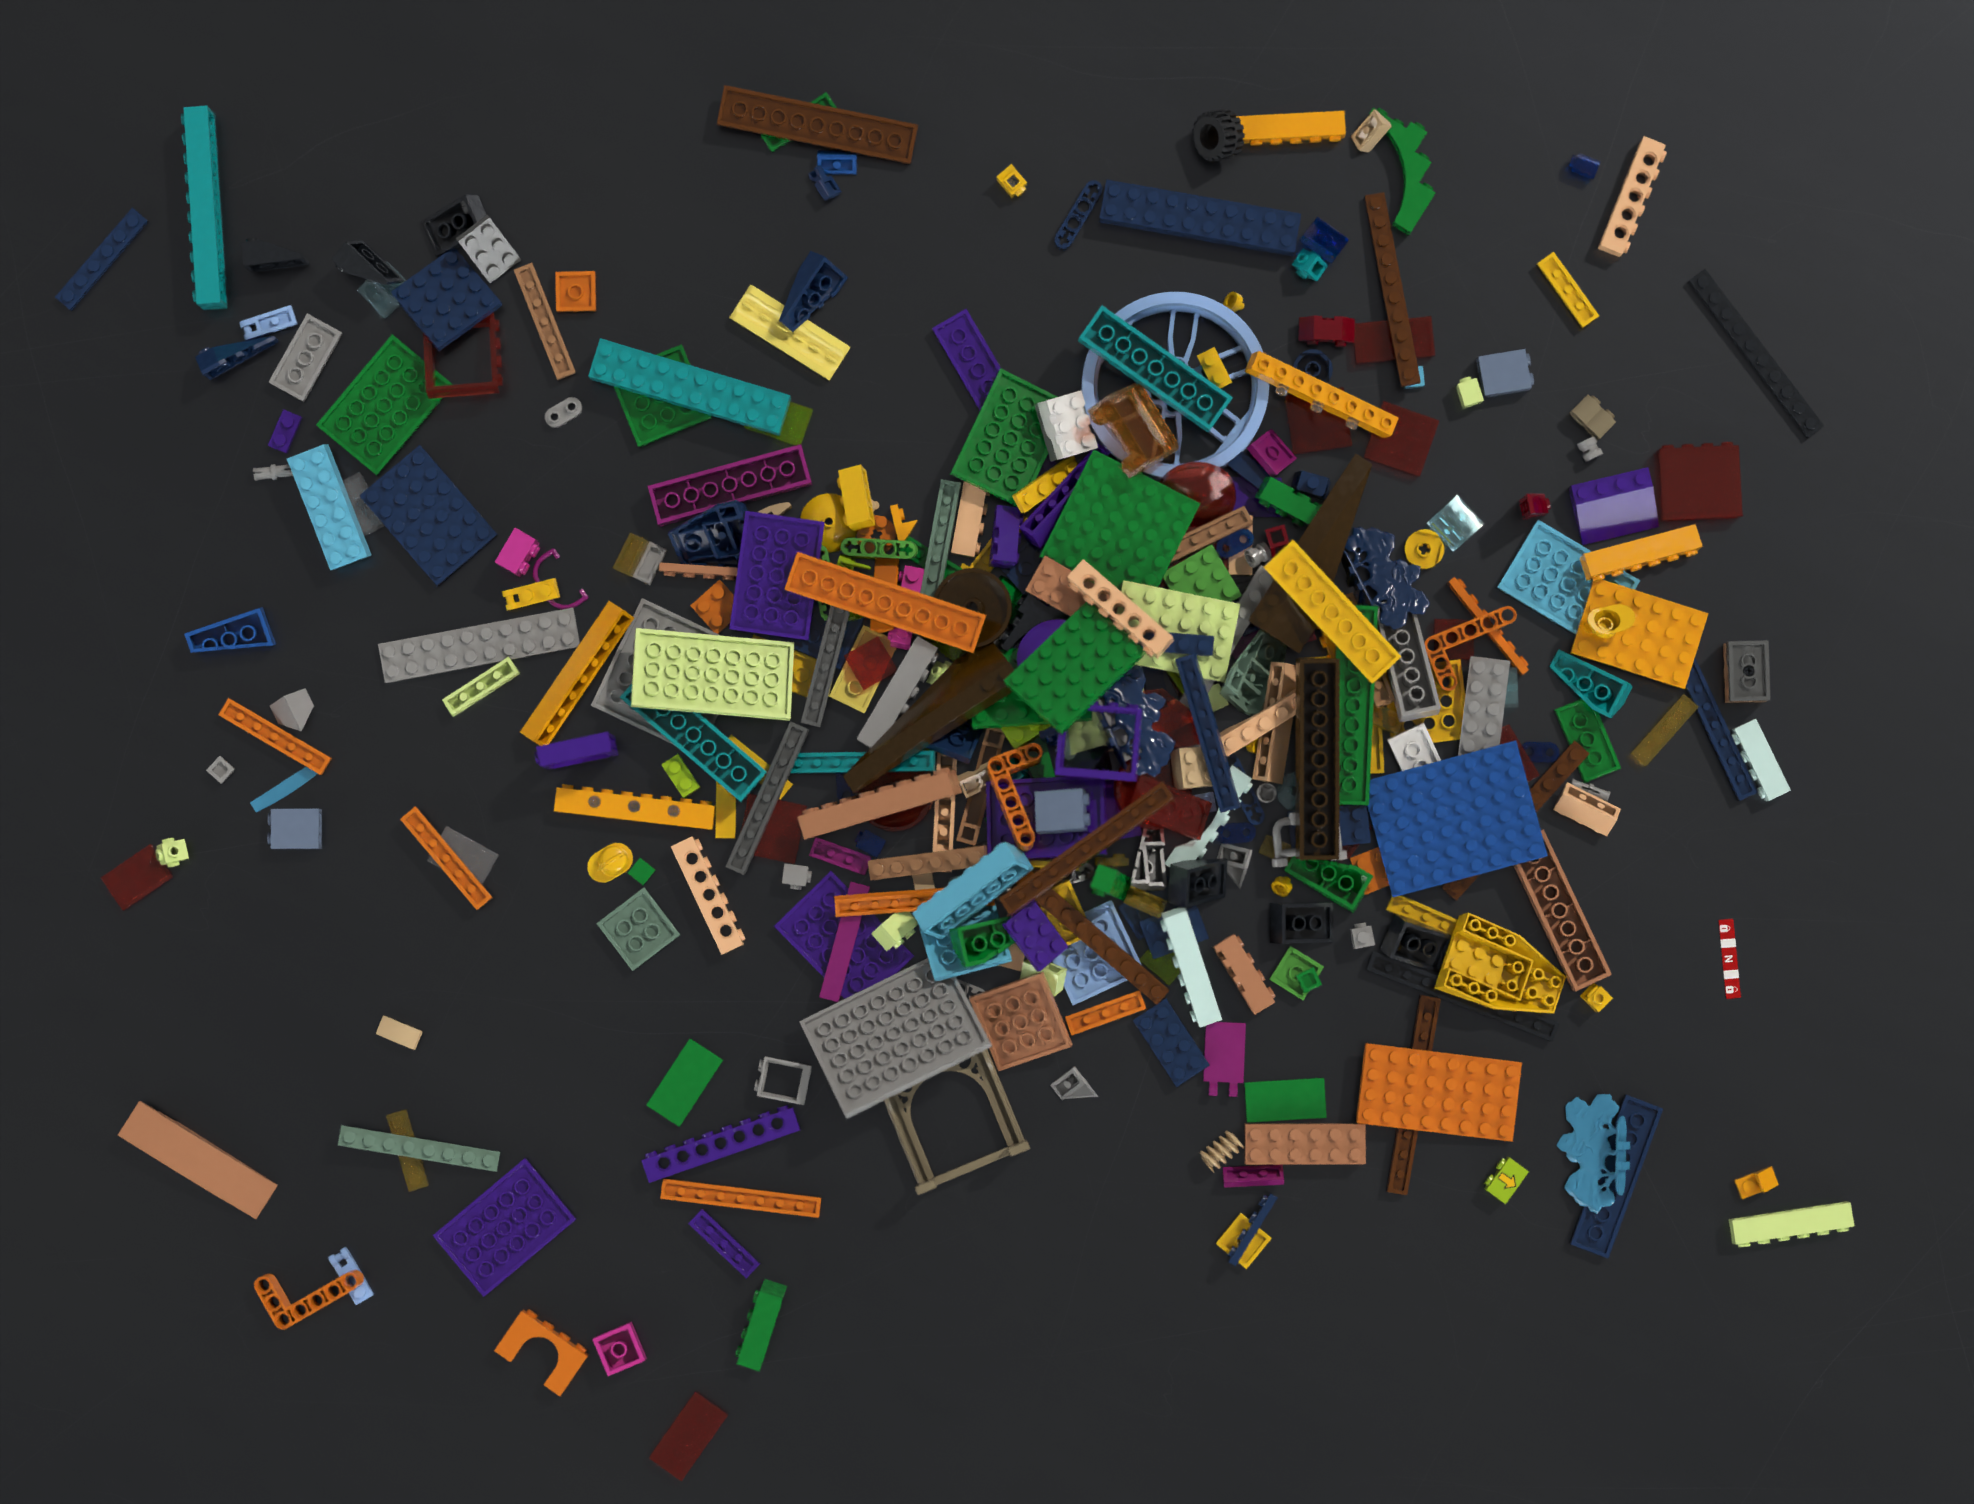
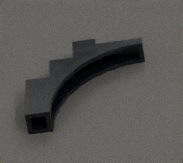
[998,592,1070,652]

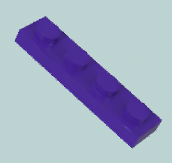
[688,1209,760,1278]

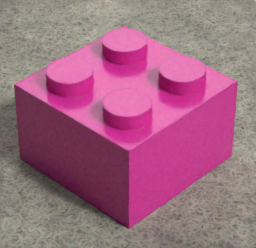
[495,528,540,577]
[593,1321,647,1376]

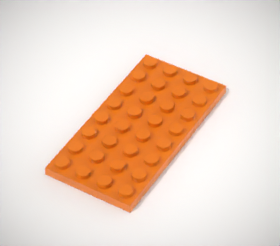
[1356,1043,1522,1142]

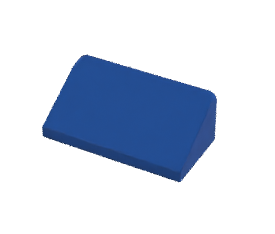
[817,150,857,174]

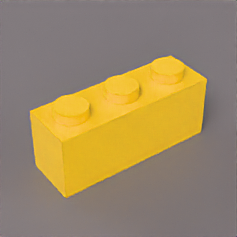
[837,464,875,531]

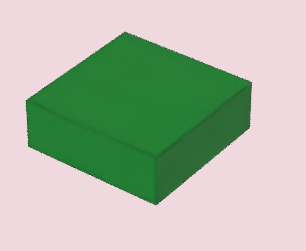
[628,858,656,886]
[1295,967,1322,993]

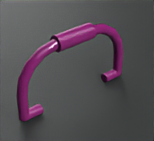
[533,548,588,610]

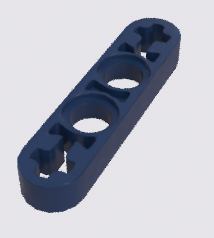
[1055,180,1102,250]
[1227,754,1265,825]

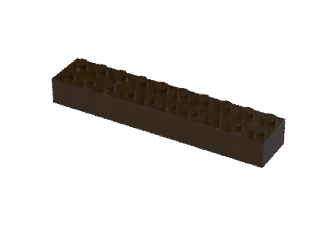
[1296,658,1340,860]

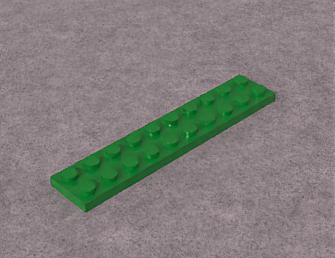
[1335,605,1378,805]

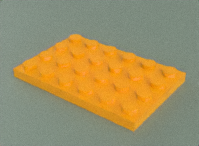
[1570,580,1709,689]

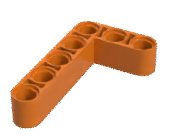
[1424,606,1517,691]
[987,743,1043,851]
[254,1270,364,1329]

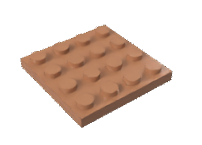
[969,972,1073,1071]

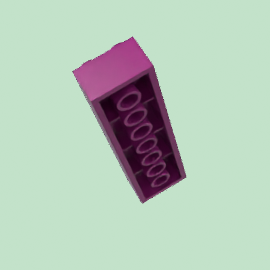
[648,444,812,527]

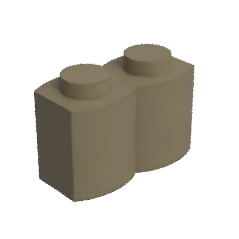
[1569,395,1616,440]

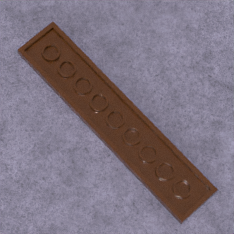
[717,85,918,164]

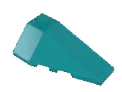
[1550,649,1633,718]

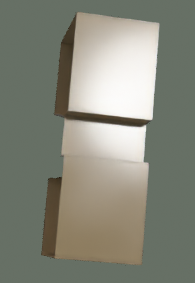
[957,762,998,798]

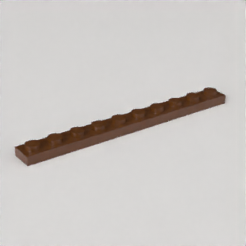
[1364,192,1421,387]
[1441,740,1590,901]
[999,782,1175,916]
[1015,871,1170,1005]
[1386,995,1441,1195]

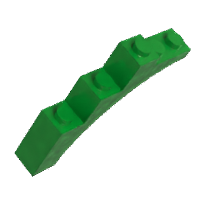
[1368,107,1436,236]

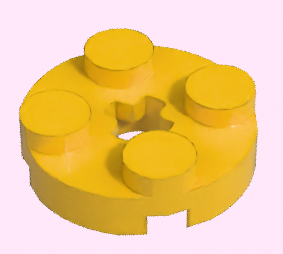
[1404,529,1444,569]

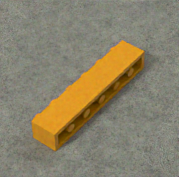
[1236,111,1346,146]
[1579,524,1703,582]

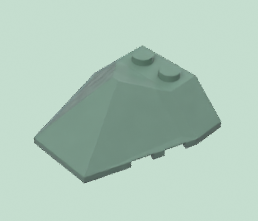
[1219,630,1287,716]

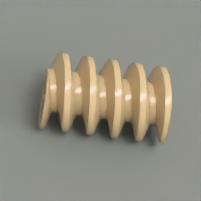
[1200,1130,1244,1173]

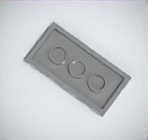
[269,314,343,402]

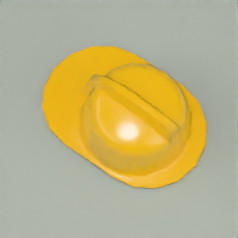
[1587,604,1635,638]
[587,843,633,883]

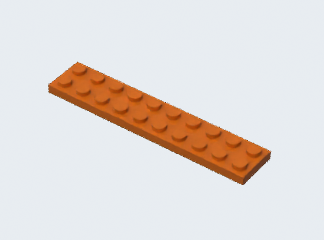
[784,552,986,653]

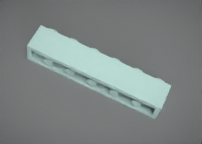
[1160,907,1222,1027]

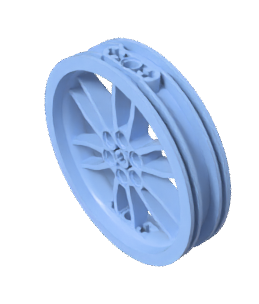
[1081,292,1269,483]

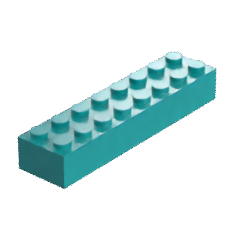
[1077,305,1233,433]
[620,684,767,803]

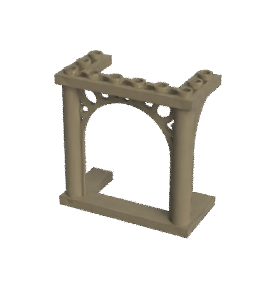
[883,1049,1030,1195]

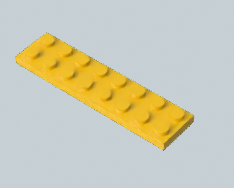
[1263,540,1402,684]

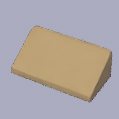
[1351,110,1392,152]

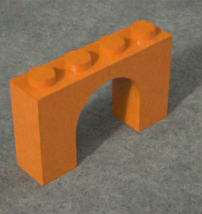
[494,1309,589,1396]

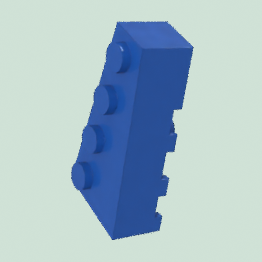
[184,607,276,653]

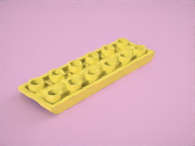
[729,285,850,381]

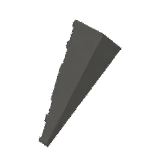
[1130,809,1167,891]

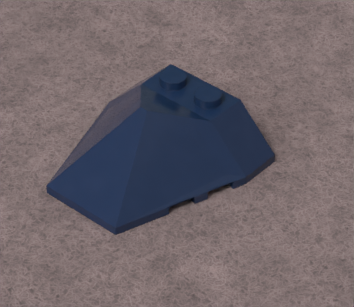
[668,500,748,568]

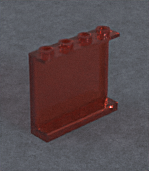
[1656,442,1743,522]

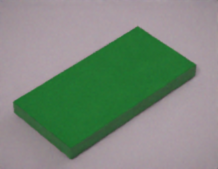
[1554,699,1621,783]
[646,1038,723,1127]
[1244,1078,1327,1122]

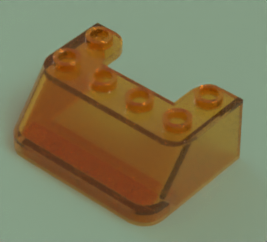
[1087,383,1179,478]

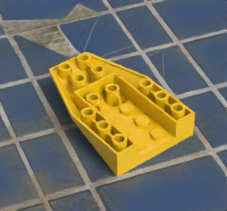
[1434,912,1566,1014]

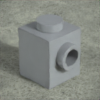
[782,864,812,890]
[1350,922,1375,949]

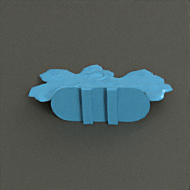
[1556,1094,1630,1214]

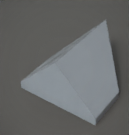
[270,688,314,731]
[1217,843,1253,889]
[1050,1066,1099,1101]

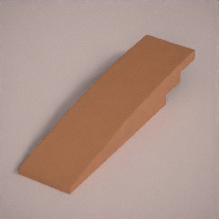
[118,1101,278,1219]

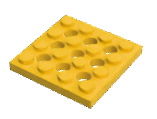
[1385,659,1466,743]

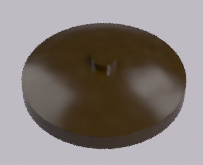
[934,568,1012,648]

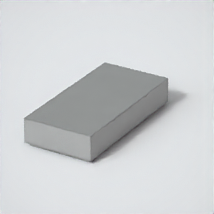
[632,541,668,585]

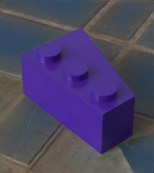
[989,505,1023,569]

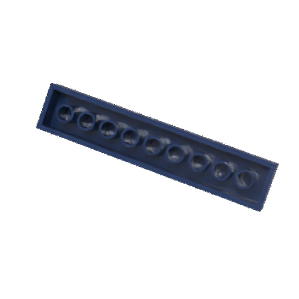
[1099,179,1301,256]

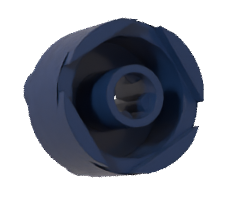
[1292,349,1333,383]

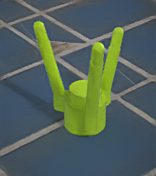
[837,554,875,570]

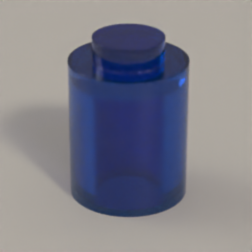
[1569,152,1601,179]

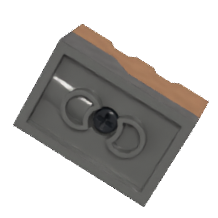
[1723,640,1770,703]

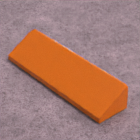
[870,555,899,634]

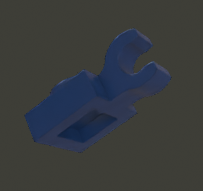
[808,165,842,201]

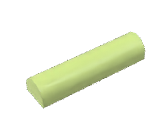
[442,657,520,717]

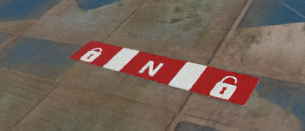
[1719,919,1741,999]

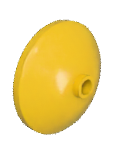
[800,493,857,553]

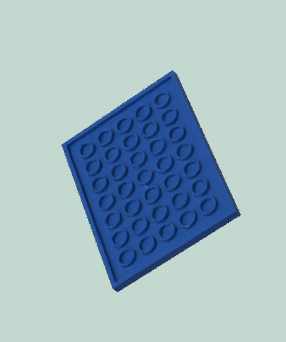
[1368,740,1548,897]

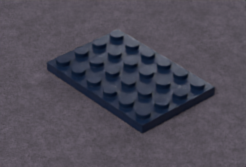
[359,445,498,586]

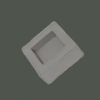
[206,756,236,784]

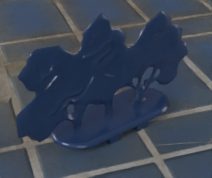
[1341,527,1430,630]
[1096,665,1176,777]

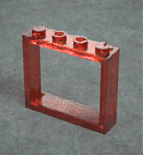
[423,312,503,399]

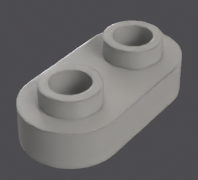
[545,397,582,428]

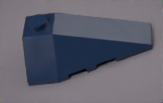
[779,251,848,332]
[195,336,279,380]

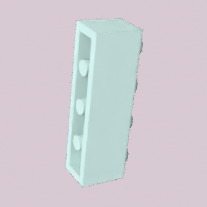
[1731,719,1791,801]

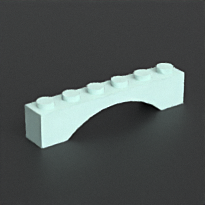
[1165,765,1253,867]

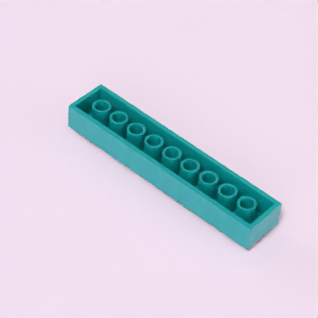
[181,106,227,310]
[588,338,791,436]

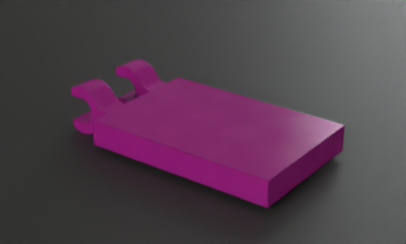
[1203,1022,1246,1097]

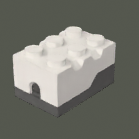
[1034,390,1098,461]

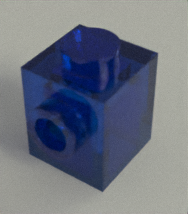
[855,829,886,858]

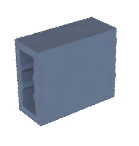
[1476,349,1534,398]
[1035,788,1090,834]
[267,809,322,849]

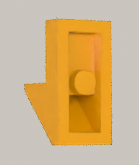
[890,504,918,546]
[1734,1166,1779,1199]

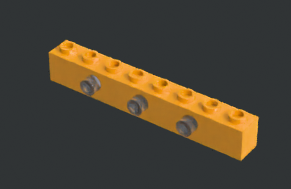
[1244,351,1399,438]
[554,784,716,830]

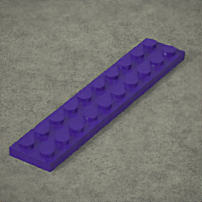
[932,309,1057,479]

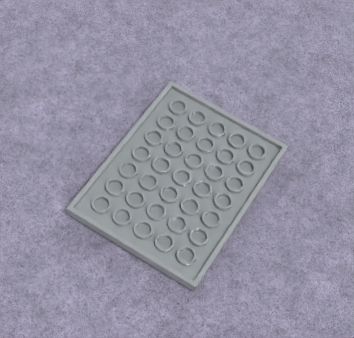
[799,958,992,1118]

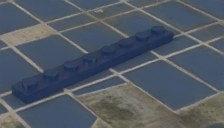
[1175,653,1241,813]
[1686,658,1758,801]

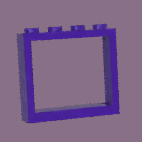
[1055,701,1143,782]
[534,732,619,770]

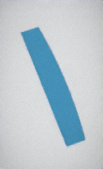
[250,767,318,812]

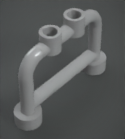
[1271,812,1347,867]

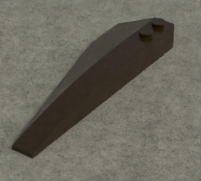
[1248,454,1372,654]
[843,643,1014,793]

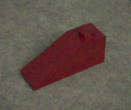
[1519,493,1551,520]

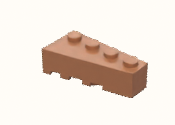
[1212,934,1276,1015]

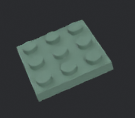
[596,887,680,971]

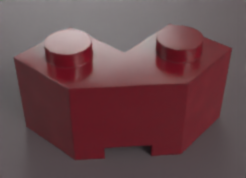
[1298,316,1355,347]

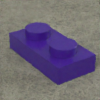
[268,409,302,454]

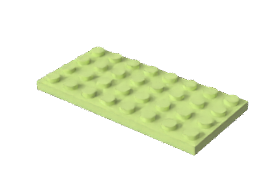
[631,628,794,721]

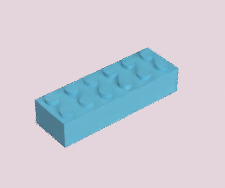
[287,444,372,570]
[912,842,1034,939]

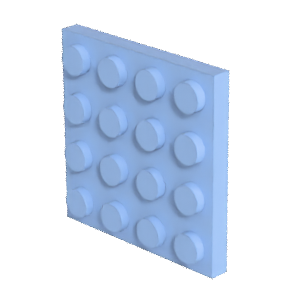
[1052,900,1142,1005]

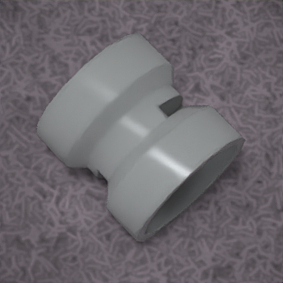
[1577,436,1603,462]
[1244,542,1272,568]
[1256,783,1277,803]

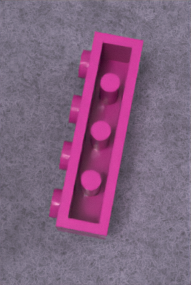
[887,565,925,650]

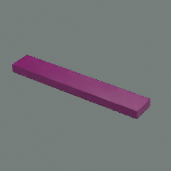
[819,882,870,1002]

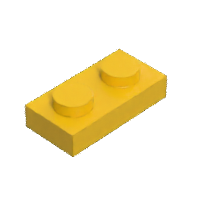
[1197,347,1232,389]

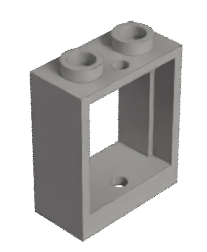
[754,1056,812,1105]

